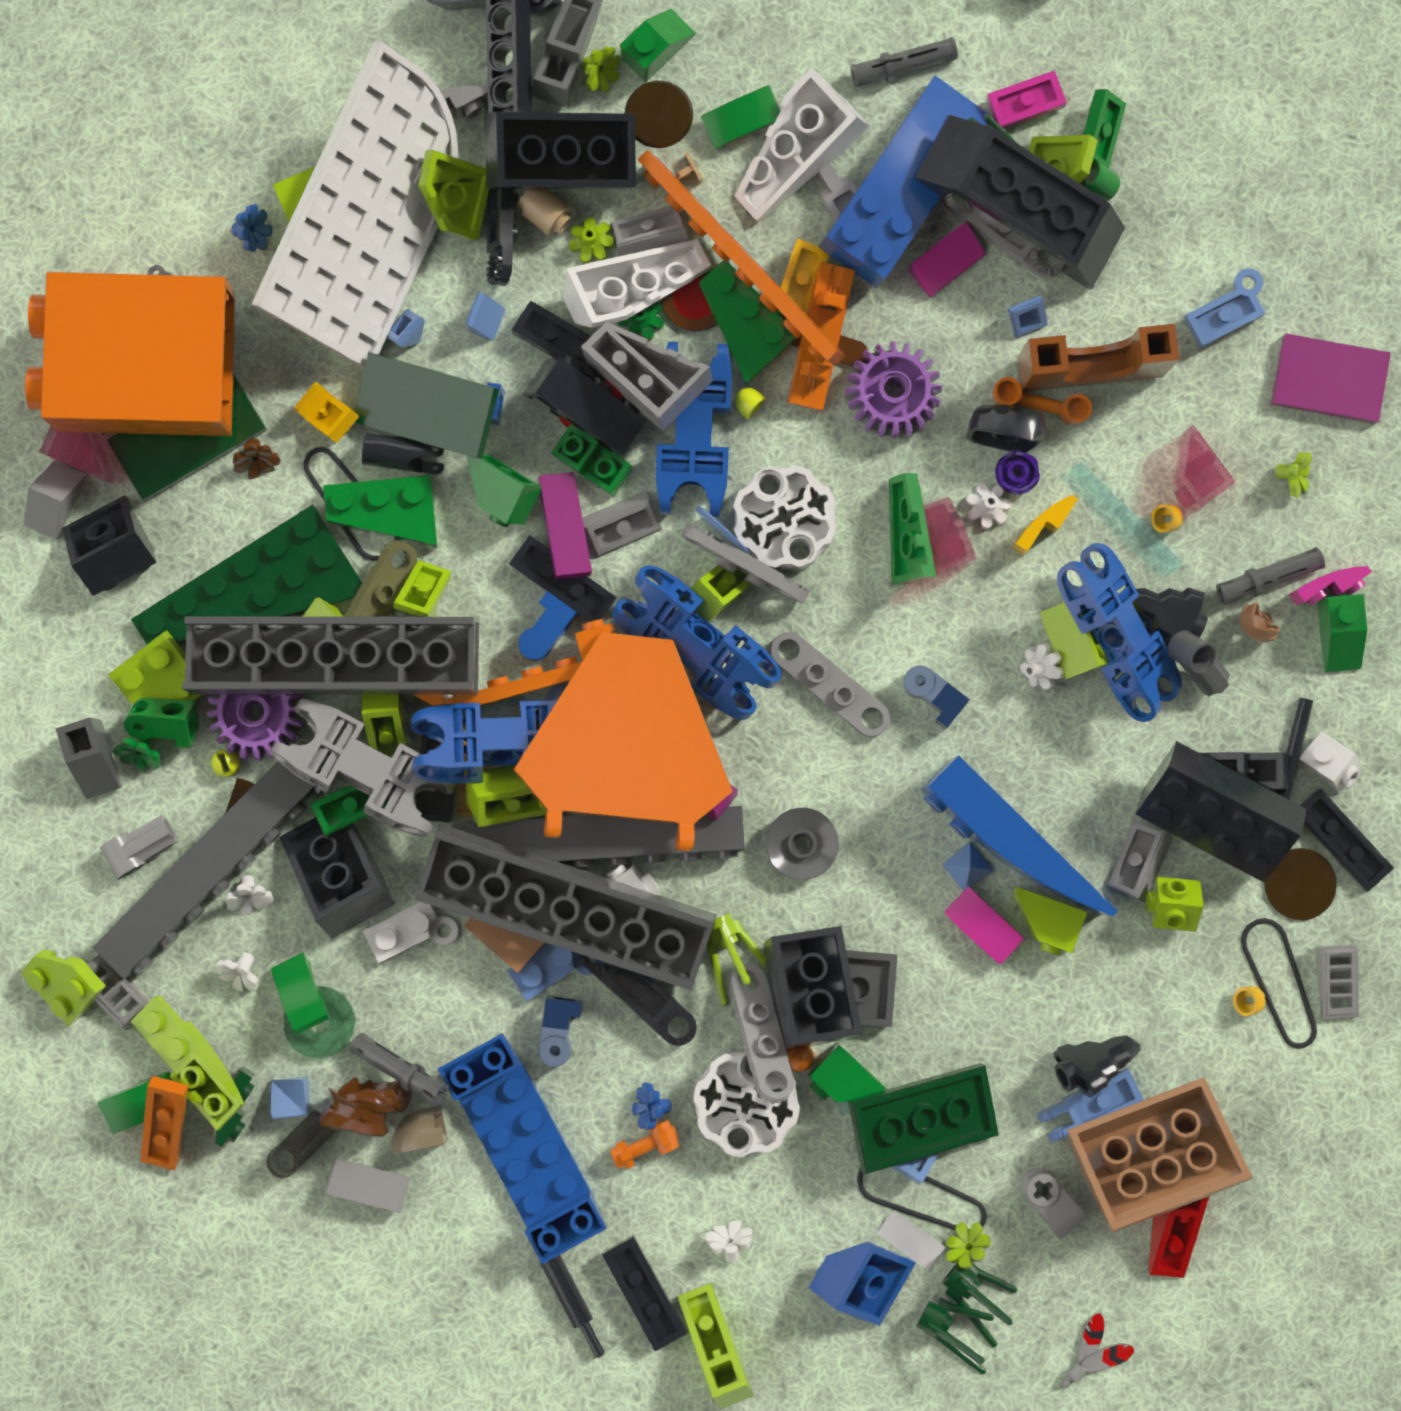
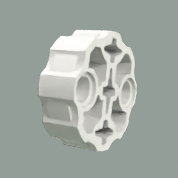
[733,465,837,571]
[693,1049,800,1157]

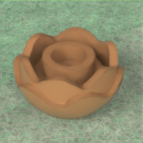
[1239,602,1280,643]

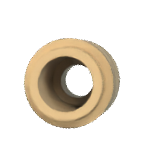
[517,189,572,236]

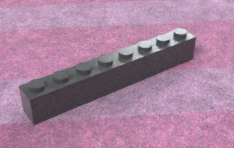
[92,740,326,978]
[452,806,745,867]

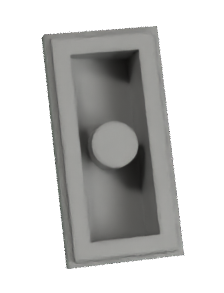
[610,206,688,256]
[582,491,662,557]
[1106,821,1173,903]

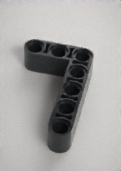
[426,0,532,114]

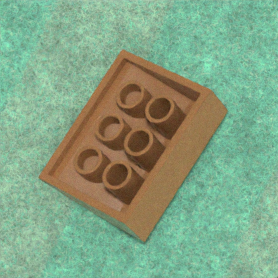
[1068,1077,1252,1233]

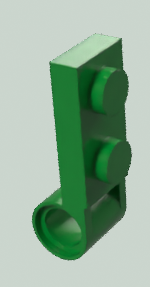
[1079,89,1126,201]

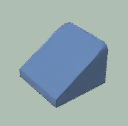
[466,292,505,340]

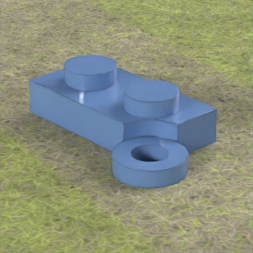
[1183,268,1266,349]
[508,944,602,1001]

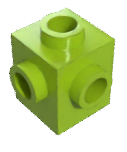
[1145,877,1204,932]

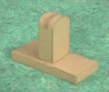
[675,152,704,183]

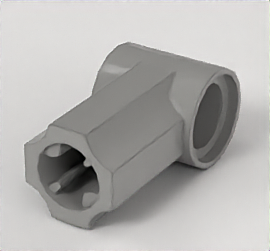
[100,815,179,880]

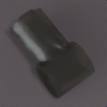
[266,1109,337,1178]

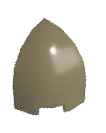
[391,1105,448,1153]

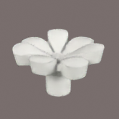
[965,484,1011,530]
[1020,642,1065,690]
[225,875,274,915]
[214,952,259,992]
[705,1221,753,1263]

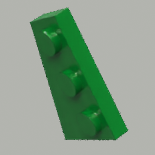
[699,261,797,386]
[889,473,936,585]
[323,475,438,548]

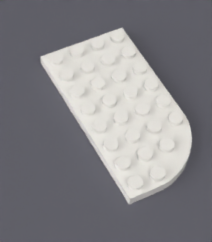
[251,41,459,368]

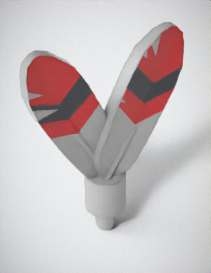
[1063,1313,1134,1387]

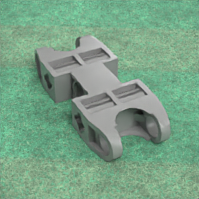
[270,699,457,837]

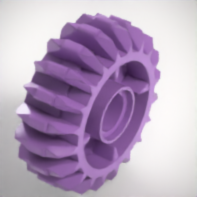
[845,341,943,439]
[207,694,304,761]

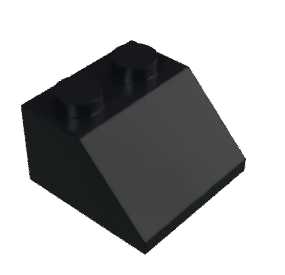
[62,495,157,596]

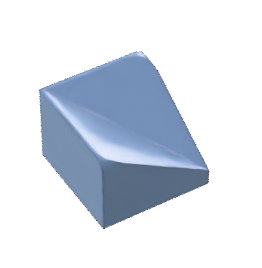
[271,1076,311,1119]

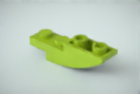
[131,996,244,1130]

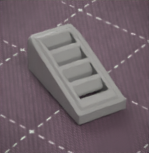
[1315,944,1359,1019]
[87,955,150,1031]

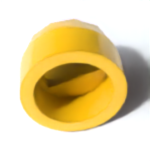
[1151,504,1183,533]
[1233,986,1266,1016]

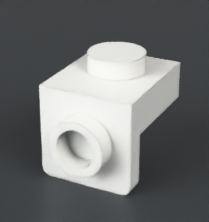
[1299,731,1362,793]
[605,862,660,895]

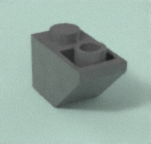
[55,717,122,799]

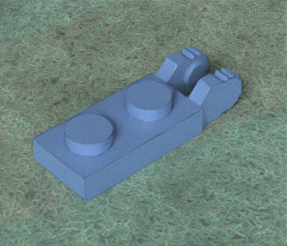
[1037,1067,1144,1143]

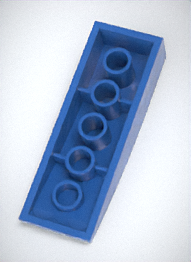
[818,75,992,288]
[922,755,1118,916]

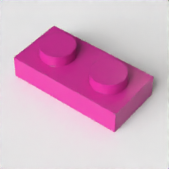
[986,70,1067,129]

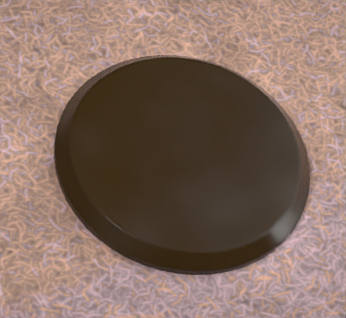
[624,80,693,148]
[1264,848,1337,920]

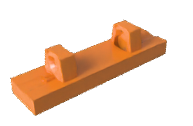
[786,262,855,411]

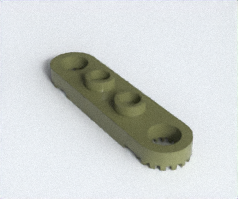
[344,540,417,617]

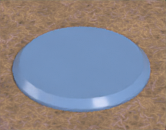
[696,506,750,555]

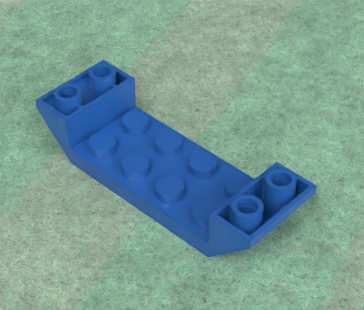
[438,1033,607,1264]

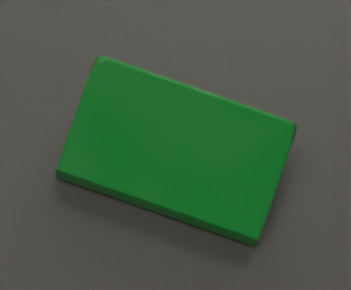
[310,785,389,836]

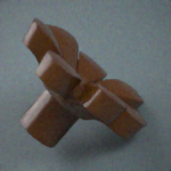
[232,438,280,479]

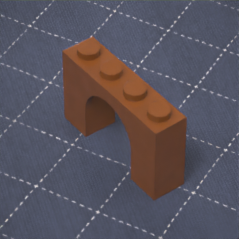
[1017,324,1179,392]

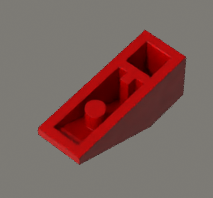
[1148,1196,1210,1278]

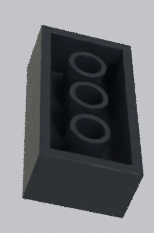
[484,112,636,189]
[1135,741,1307,883]

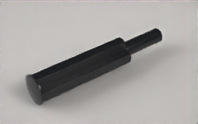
[540,1255,605,1358]

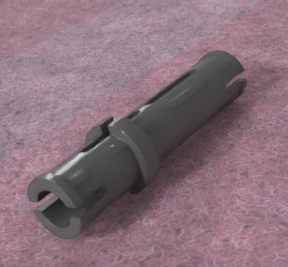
[850,37,958,88]
[1216,547,1325,606]
[350,1033,449,1106]

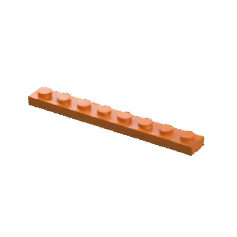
[637,150,845,366]

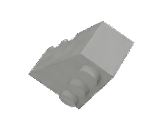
[581,321,713,431]

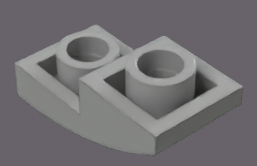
[440,86,488,119]
[325,1158,410,1213]

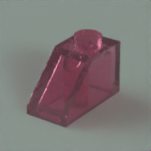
[1173,425,1236,512]
[39,426,116,485]
[923,497,976,576]

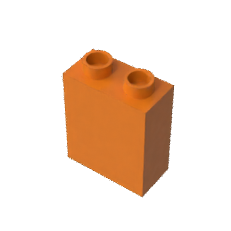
[25,272,236,436]

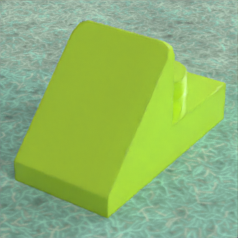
[393,560,452,617]

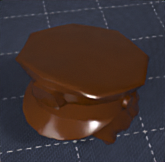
[319,1077,413,1137]

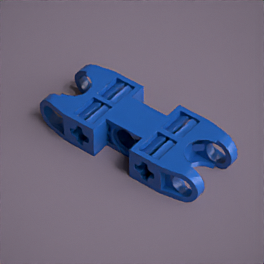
[655,341,732,517]
[1057,543,1183,722]
[612,566,781,720]
[411,700,557,784]

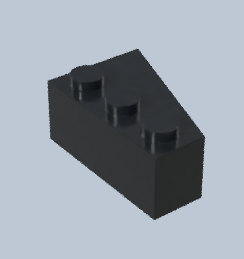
[523,356,647,456]

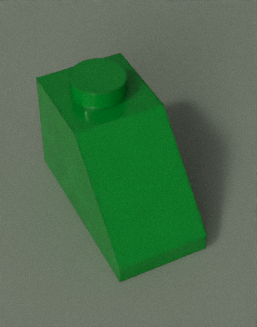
[620,9,696,83]
[467,453,542,527]
[1317,594,1368,672]
[808,1042,887,1102]

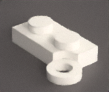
[363,902,459,963]

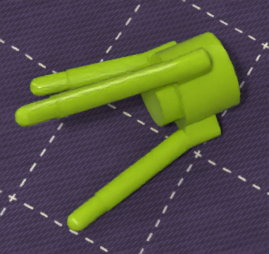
[707,913,767,1006]

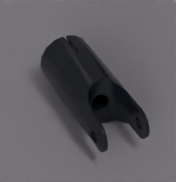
[362,433,444,474]

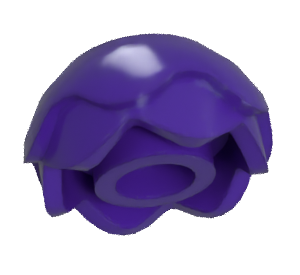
[995,450,1040,495]

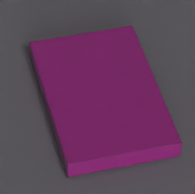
[1271,333,1391,424]

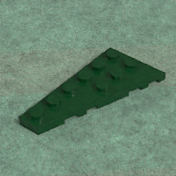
[131,504,363,644]

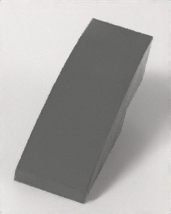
[532,0,603,107]

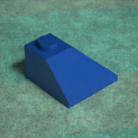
[808,1241,916,1326]

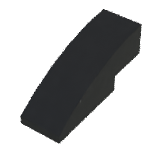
[1201,752,1289,790]

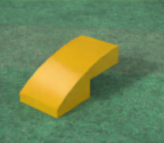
[1012,495,1078,555]

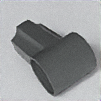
[1168,630,1230,697]

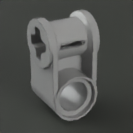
[1021,1168,1088,1240]

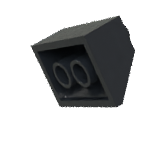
[762,926,862,1050]

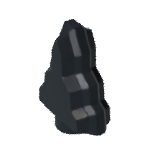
[1132,587,1208,648]
[1053,1035,1141,1098]

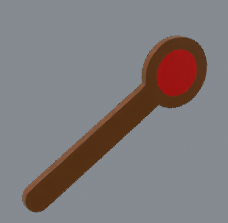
[662,269,868,367]

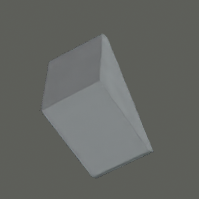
[24,461,87,540]

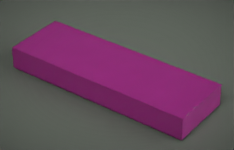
[538,472,592,580]

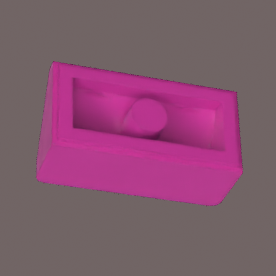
[908,222,986,298]

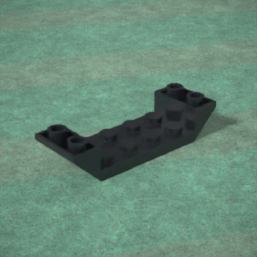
[914,115,1125,290]

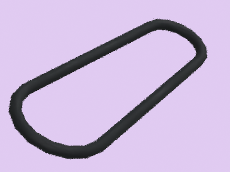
[303,447,399,561]
[1241,918,1317,1049]
[857,1168,987,1231]

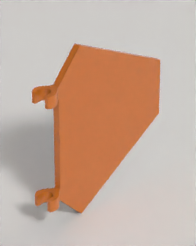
[514,632,733,851]

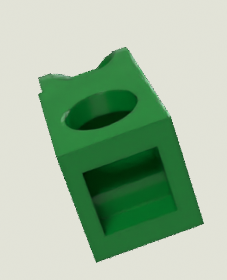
[124,698,200,749]

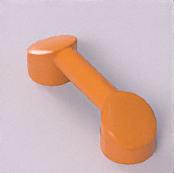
[992,377,1092,425]

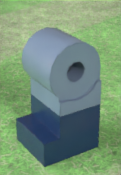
[903,665,970,730]
[539,996,583,1067]

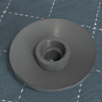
[766,808,839,880]

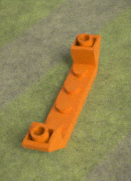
[413,619,615,706]

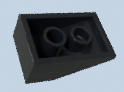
[279,817,395,939]

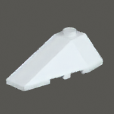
[735,67,870,222]
[562,239,711,328]

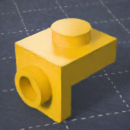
[294,382,359,444]

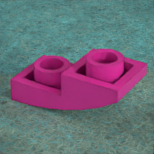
[1289,566,1372,606]
[944,886,1026,965]

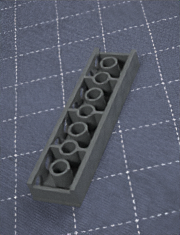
[182,616,479,695]
[415,823,717,990]

